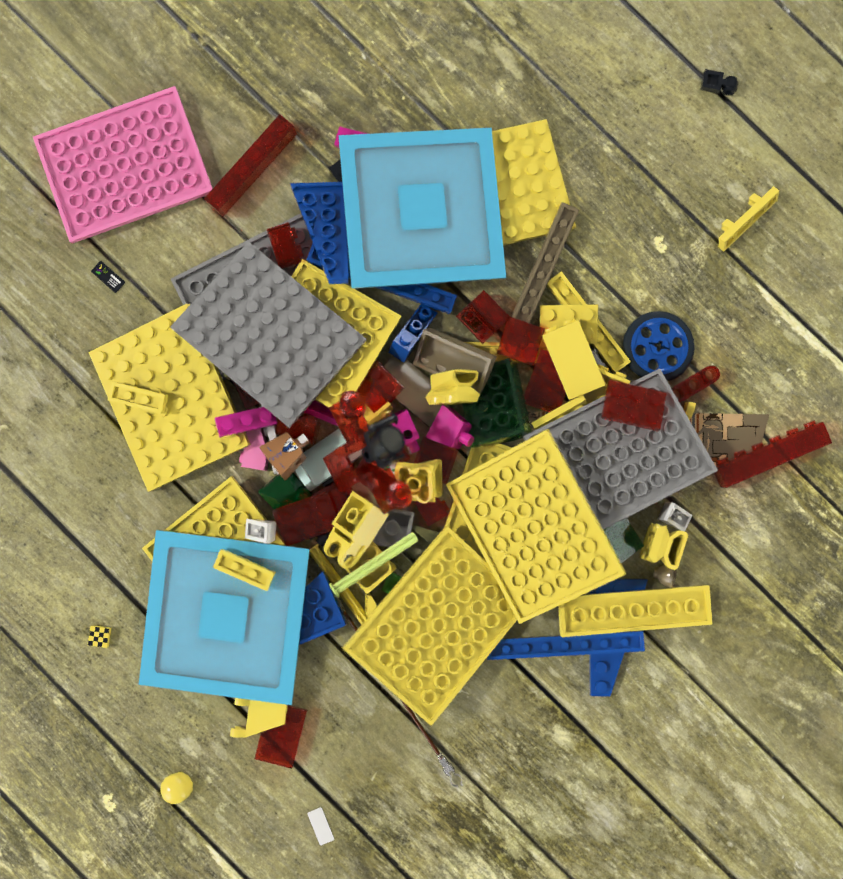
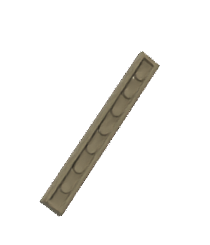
[500,202,579,349]

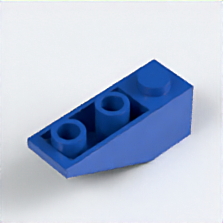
[388,304,437,362]

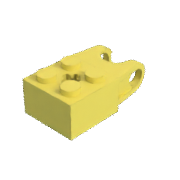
[324,491,389,569]

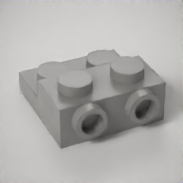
[373,502,415,551]

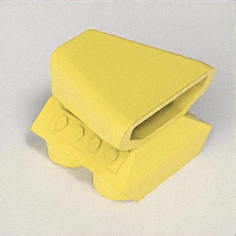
[425,369,480,405]
[395,459,443,504]
[640,523,688,570]
[344,541,397,594]

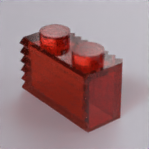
[267,222,304,269]

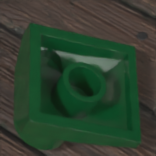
[258,472,313,519]

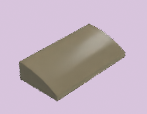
[413,327,497,394]
[372,356,450,428]

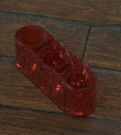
[671,365,720,403]

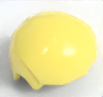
[161,772,193,804]

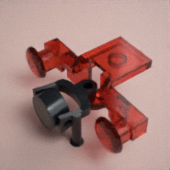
[323,390,412,514]

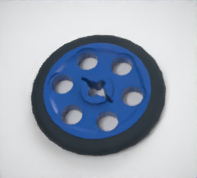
[623,311,695,382]

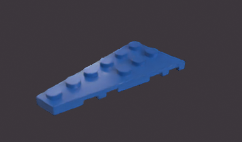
[290,182,349,284]
[299,571,347,645]
[589,579,648,696]

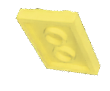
[540,305,598,344]

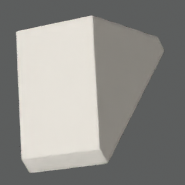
[657,502,692,532]
[245,519,277,543]

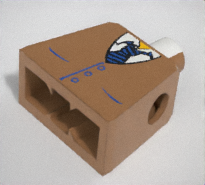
[259,433,310,480]

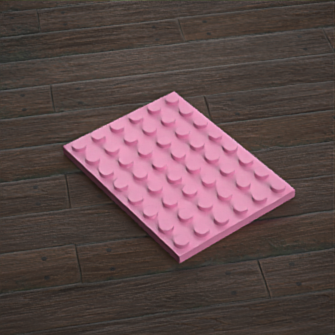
[33,86,214,244]

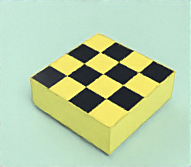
[88,625,112,648]

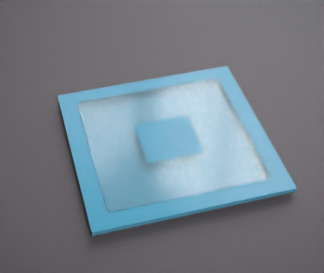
[339,128,506,289]
[139,530,310,705]

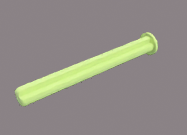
[329,532,418,597]

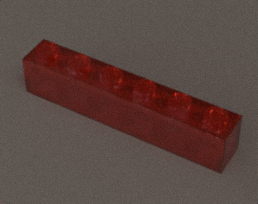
[204,114,297,217]
[714,420,832,488]

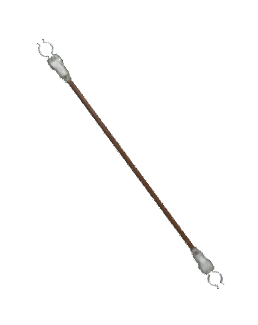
[335,595,463,787]

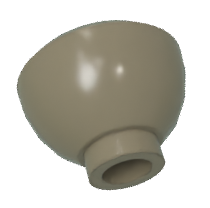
[654,563,677,588]

